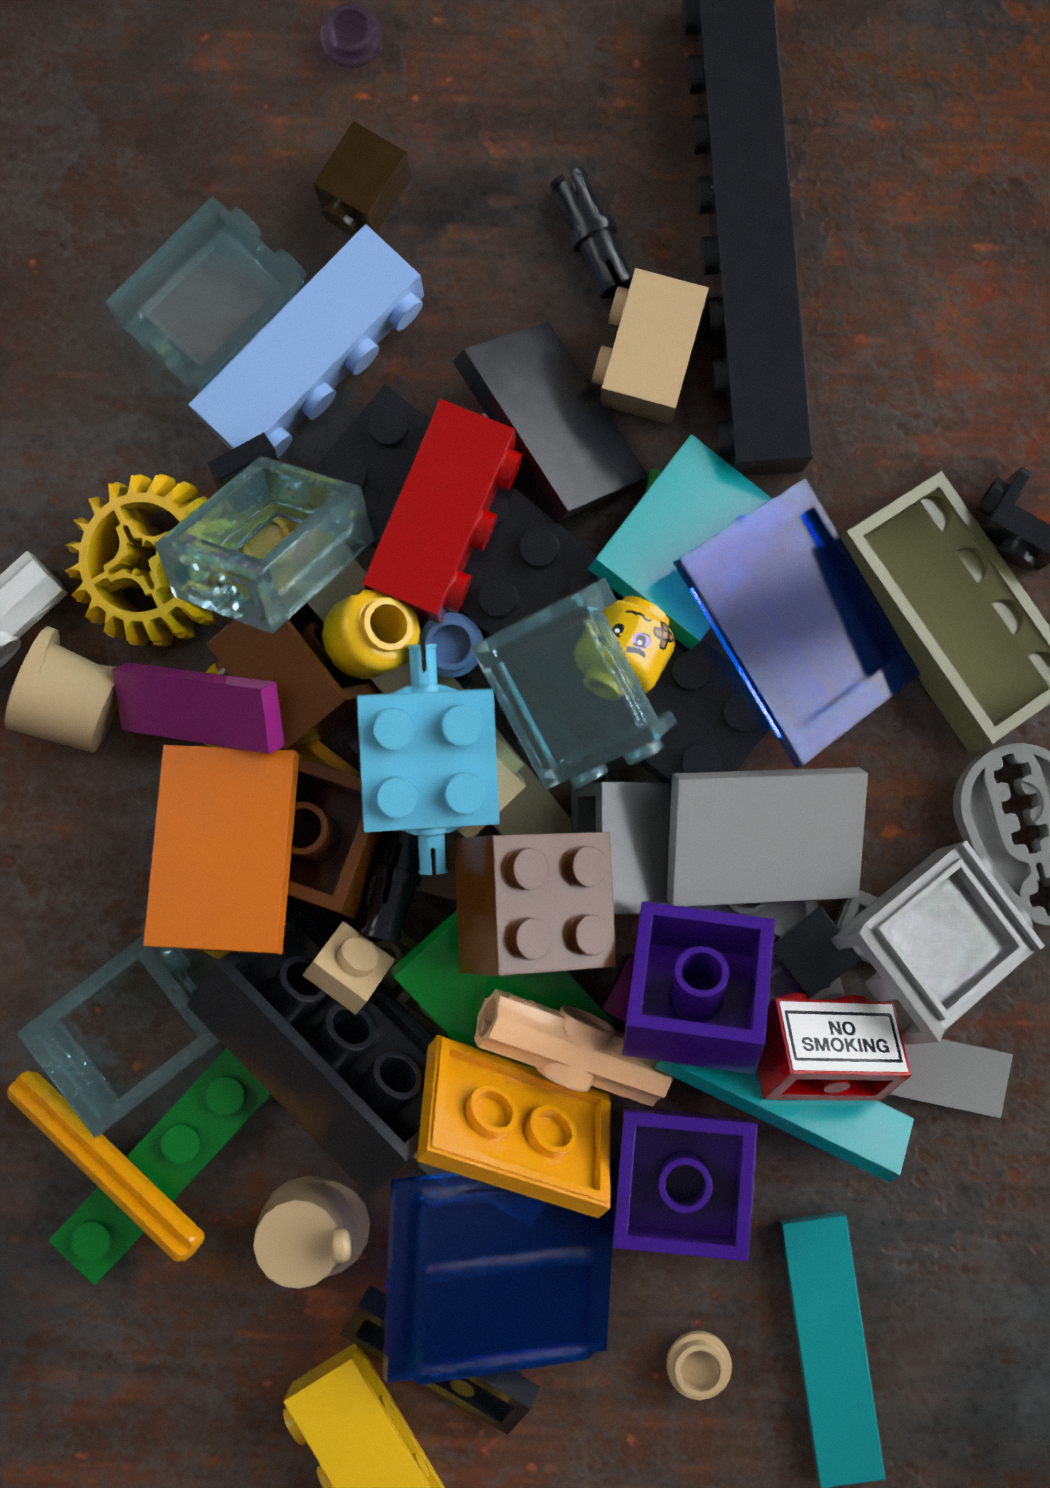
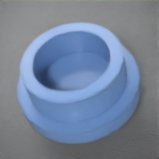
[419,612,484,678]

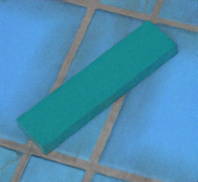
[654,1061,914,1183]
[779,1211,886,1488]

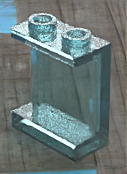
[470,577,677,790]

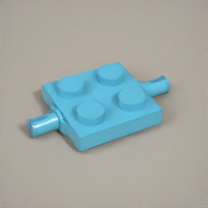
[356,644,500,875]

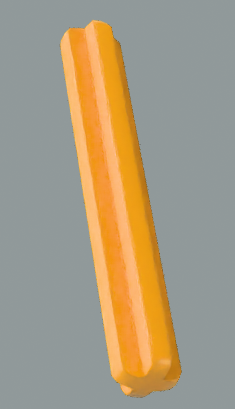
[7,1070,205,1262]

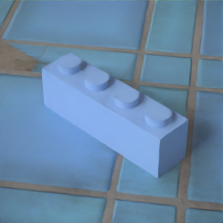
[188,224,424,458]

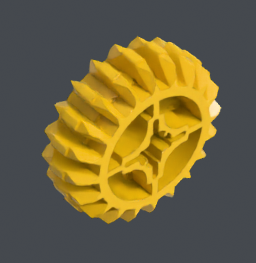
[64,474,238,647]

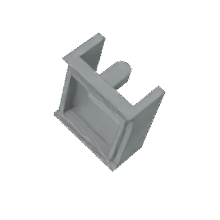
[830,841,1045,1045]

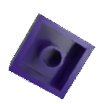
[622,901,775,1074]
[613,1106,758,1261]

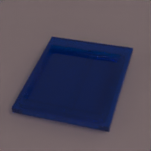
[673,478,921,768]
[383,1157,617,1385]

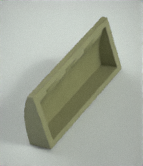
[828,471,1050,754]

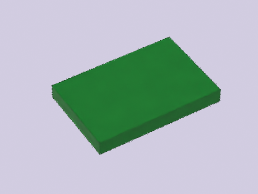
[390,910,614,1068]

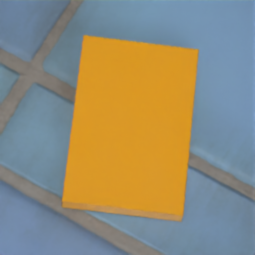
[417,1035,611,1219]

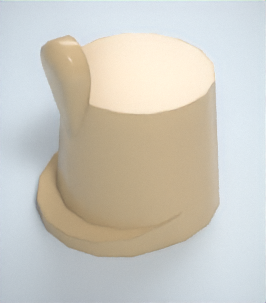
[4,626,118,752]
[253,1176,371,1289]

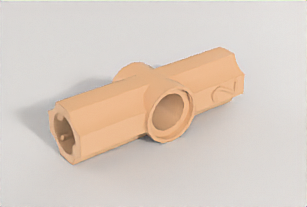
[474,989,673,1107]

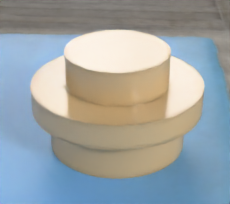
[666,1331,732,1400]

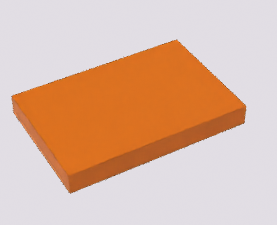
[143,745,300,955]

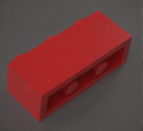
[362,399,523,624]

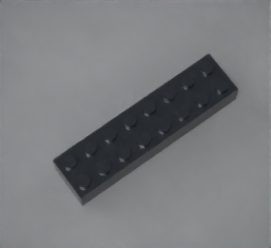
[303,384,787,790]

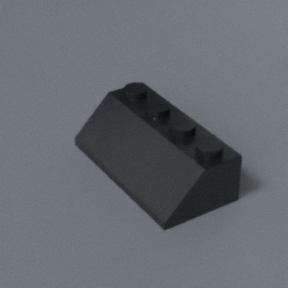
[186,902,434,1198]

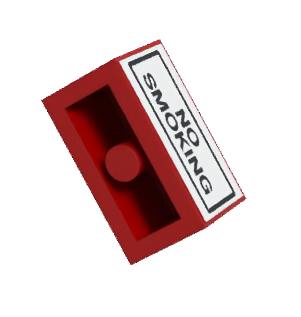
[757,993,912,1101]

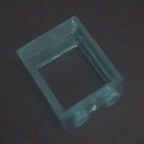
[155,456,374,634]
[16,936,221,1138]

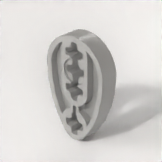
[953,743,1050,926]

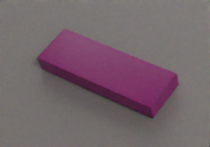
[112,663,285,754]

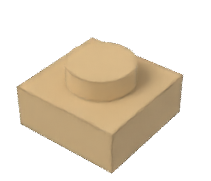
[302,921,395,1015]

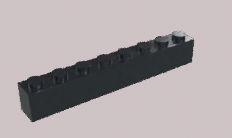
[682,0,813,476]

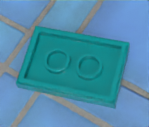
[588,434,790,650]

